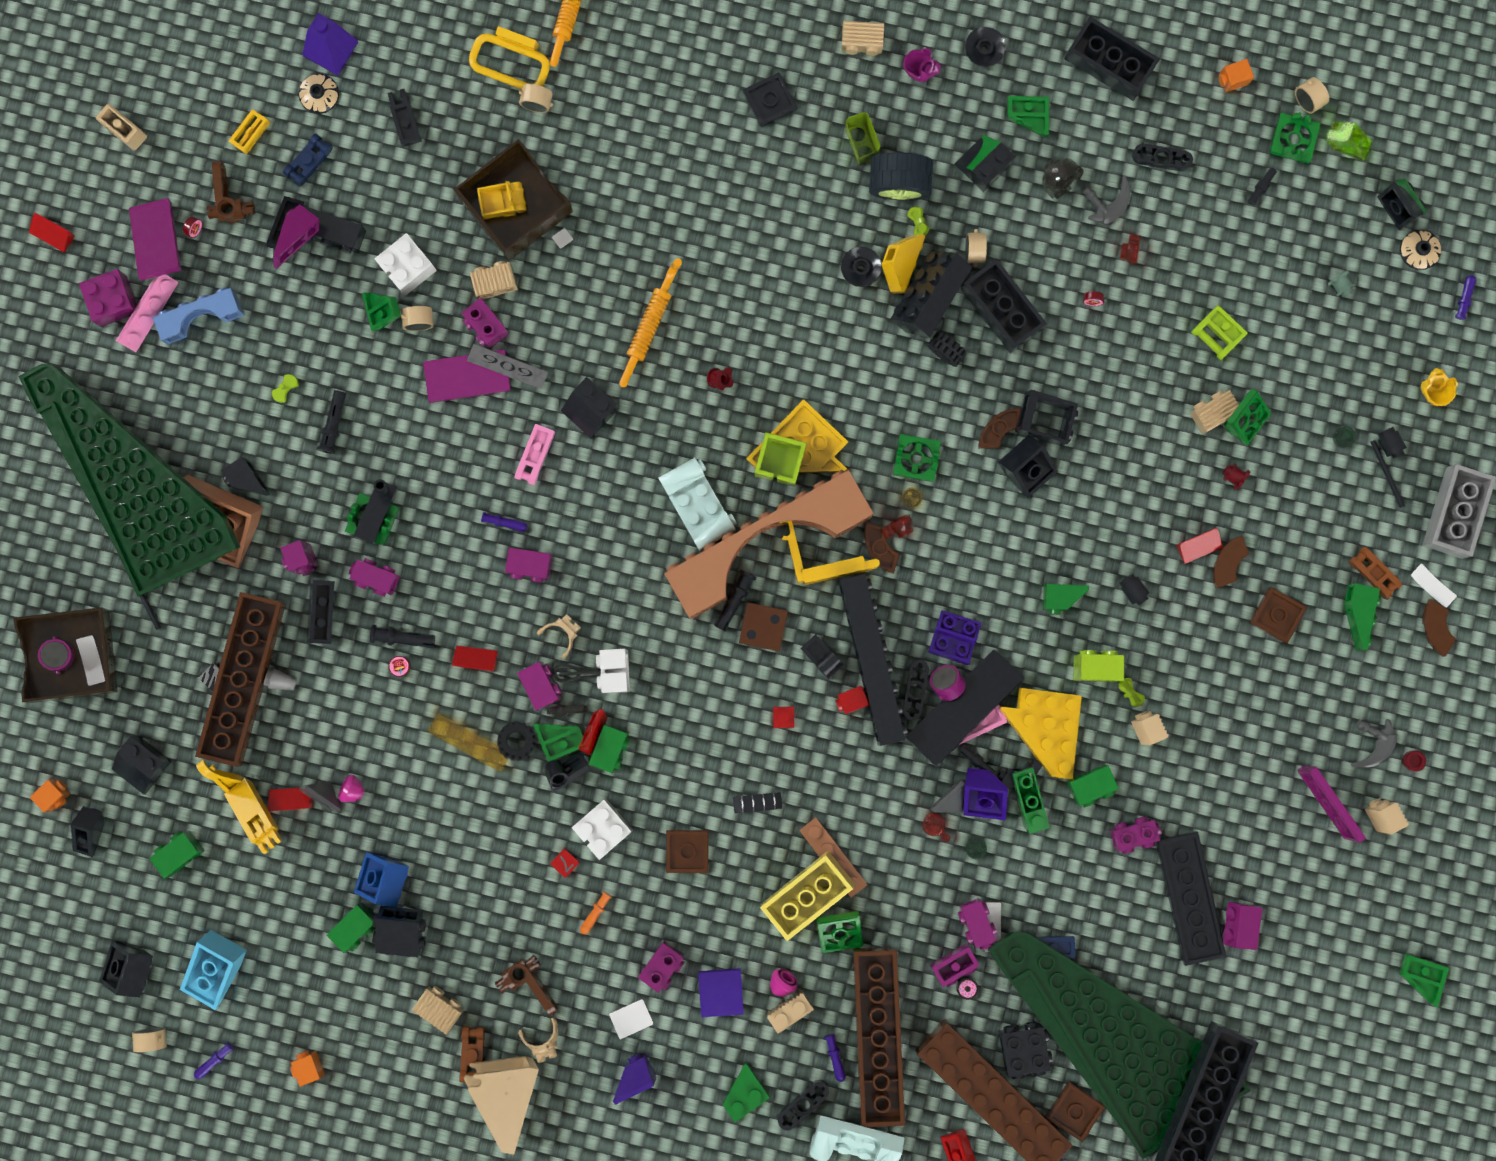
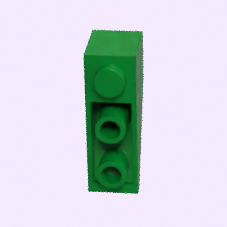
[1344,583,1381,651]
[1012,767,1050,834]

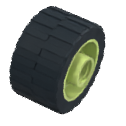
[869,152,933,201]

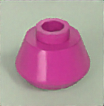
[338,775,365,802]
[770,969,798,997]

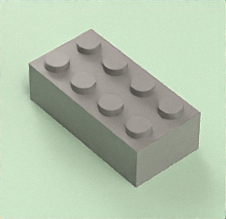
[1422,464,1496,559]

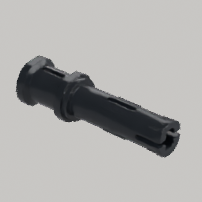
[316,390,346,454]
[714,569,757,632]
[370,625,435,648]

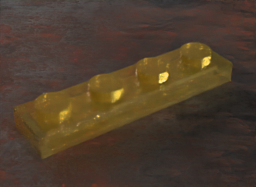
[427,713,509,772]

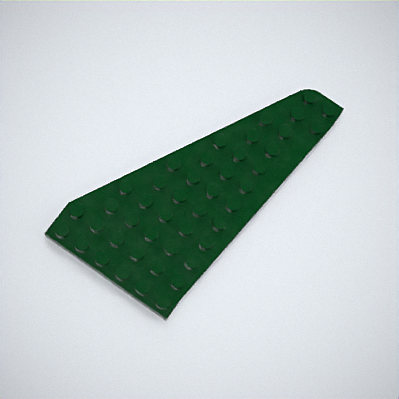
[18,364,240,597]
[988,931,1251,1159]

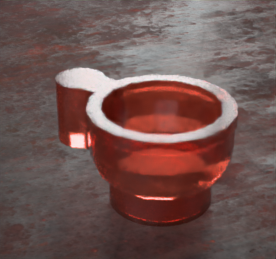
[1120,234,1141,264]
[881,514,914,539]
[922,813,950,842]

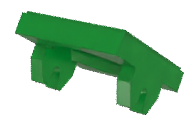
[1269,112,1321,164]
[1223,389,1271,446]
[893,434,941,482]
[345,493,399,546]
[816,911,864,953]

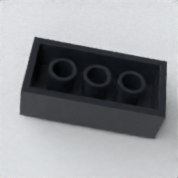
[1064,16,1160,101]
[890,250,972,337]
[961,258,1047,354]

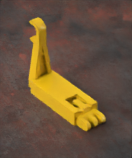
[778,521,880,586]
[196,760,282,854]

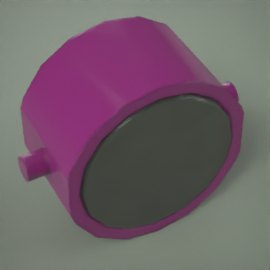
[38,636,75,674]
[930,665,966,701]

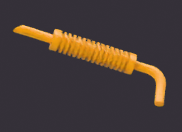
[550,0,582,67]
[619,258,682,388]

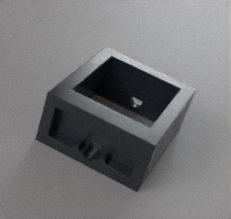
[1015,390,1078,446]

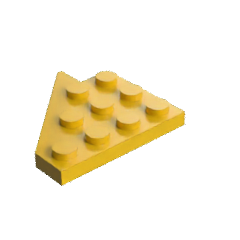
[746,399,848,473]
[999,688,1082,779]

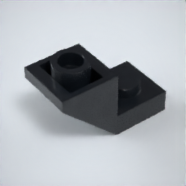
[997,760,1043,788]

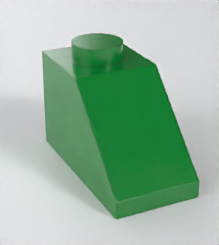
[1043,584,1089,615]

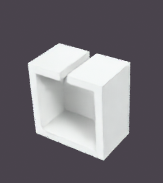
[374,233,437,296]
[596,649,630,693]
[572,799,633,860]

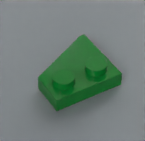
[1007,96,1049,138]
[362,293,401,331]
[533,724,584,762]
[1399,954,1449,1008]
[723,1062,770,1123]

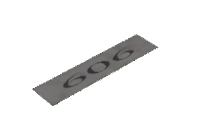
[467,344,548,389]

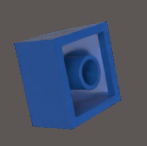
[354,852,409,907]

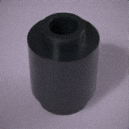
[1378,427,1407,459]
[1119,574,1150,606]

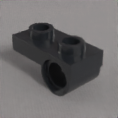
[800,634,844,679]
[544,752,591,792]

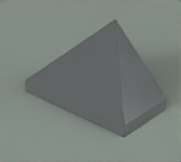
[929,780,965,813]
[299,781,340,813]

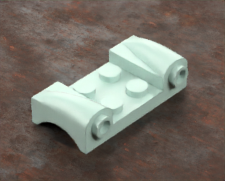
[659,458,737,551]
[810,1115,904,1161]

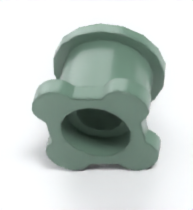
[1327,270,1356,298]

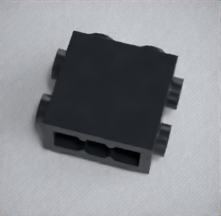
[372,906,426,958]
[998,1021,1053,1080]

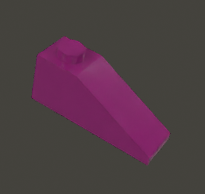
[273,204,319,269]

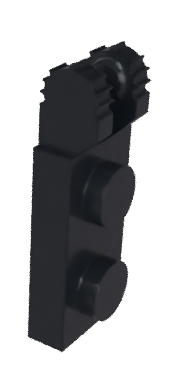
[387,88,422,147]

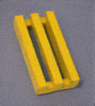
[228,109,271,155]

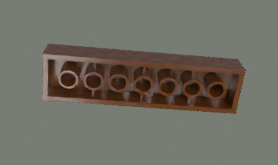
[195,592,286,767]
[853,947,905,1127]
[915,1019,1073,1161]

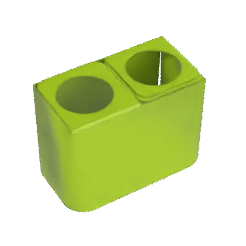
[845,112,880,165]

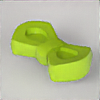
[907,206,930,235]
[271,374,299,403]
[1119,678,1145,707]

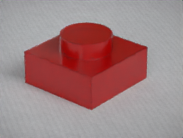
[773,707,794,728]

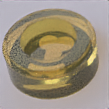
[901,487,923,509]

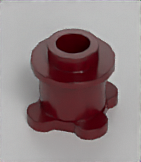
[707,367,734,390]
[1222,463,1251,490]

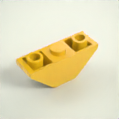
[881,234,925,294]

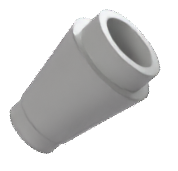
[264,669,297,691]

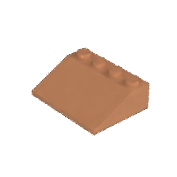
[183,475,263,568]

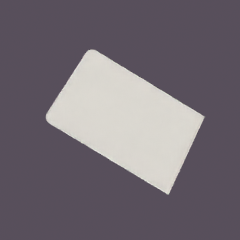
[609,999,653,1039]

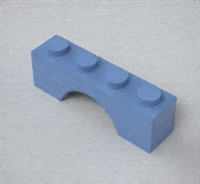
[152,288,245,344]

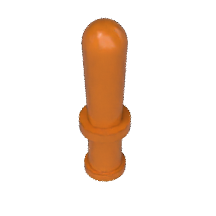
[580,891,612,935]

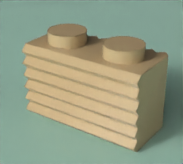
[841,21,884,56]
[96,104,147,151]
[470,261,518,300]
[1190,390,1239,435]
[1131,711,1169,745]
[1365,798,1409,834]
[412,986,464,1035]
[767,989,813,1034]

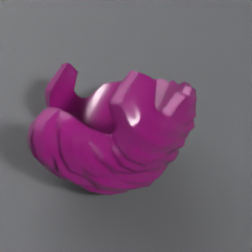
[903,47,941,82]

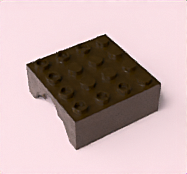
[453,139,573,261]
[14,607,118,703]

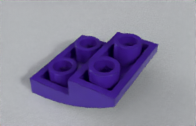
[928,610,981,665]
[698,968,744,1017]

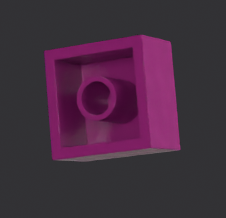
[79,269,137,327]

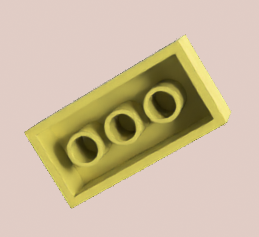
[760,851,855,941]

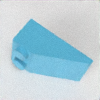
[180,930,247,1010]

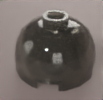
[1042,158,1084,199]

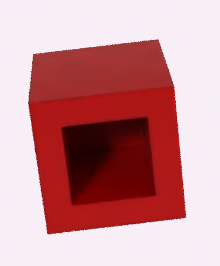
[835,686,869,714]

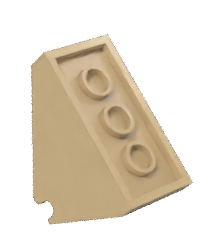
[464,1056,539,1155]

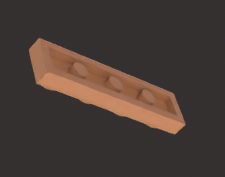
[799,817,867,898]

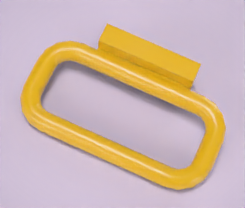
[469,26,550,90]

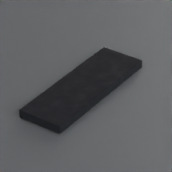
[906,650,1025,767]
[1156,831,1227,966]

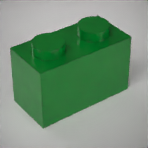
[589,725,631,773]
[1066,765,1119,808]
[149,831,205,879]
[326,902,376,953]

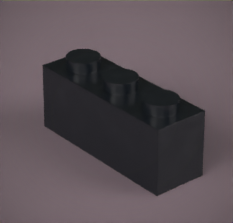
[303,206,366,254]
[307,580,335,644]

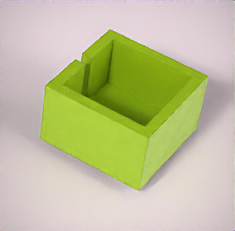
[755,432,806,487]
[1073,650,1124,682]

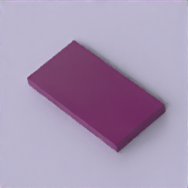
[129,198,181,281]
[423,349,511,403]
[1297,766,1366,843]

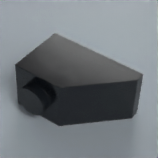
[221,457,270,496]
[70,806,104,857]

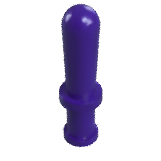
[1455,275,1476,320]
[481,512,528,532]
[825,1034,846,1082]
[194,1042,234,1079]

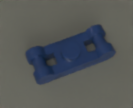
[283,133,333,187]

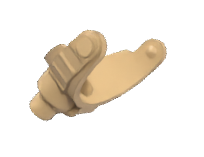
[537,614,581,659]
[518,1017,558,1063]

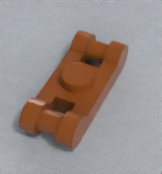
[1348,547,1403,600]
[459,1026,485,1082]

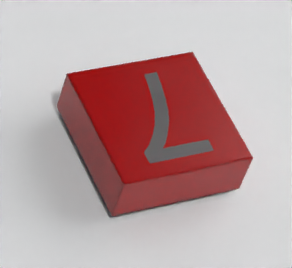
[550,848,580,878]

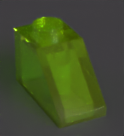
[1326,122,1372,161]

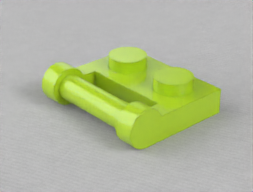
[1191,305,1248,361]

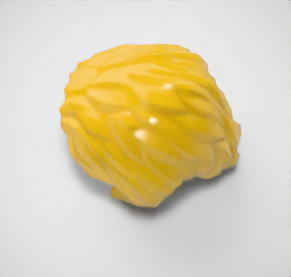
[1421,368,1458,406]

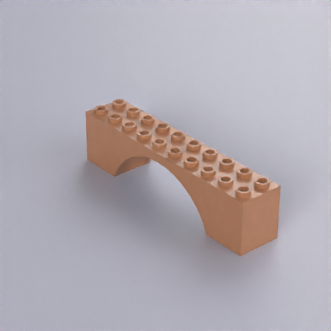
[664,470,874,620]

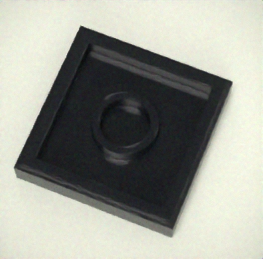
[743,72,797,127]

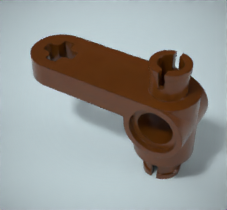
[207,160,256,223]
[495,955,559,1016]

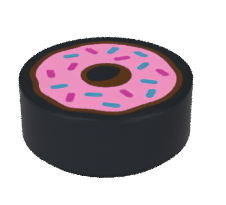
[956,977,978,1000]

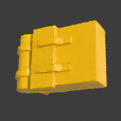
[477,181,527,219]

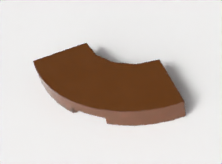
[978,408,1021,449]
[864,522,900,574]
[1213,535,1249,589]
[1422,599,1456,657]

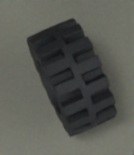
[927,331,967,367]
[497,721,536,761]

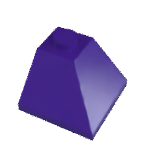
[302,13,358,76]
[963,768,1008,820]
[613,1053,656,1105]

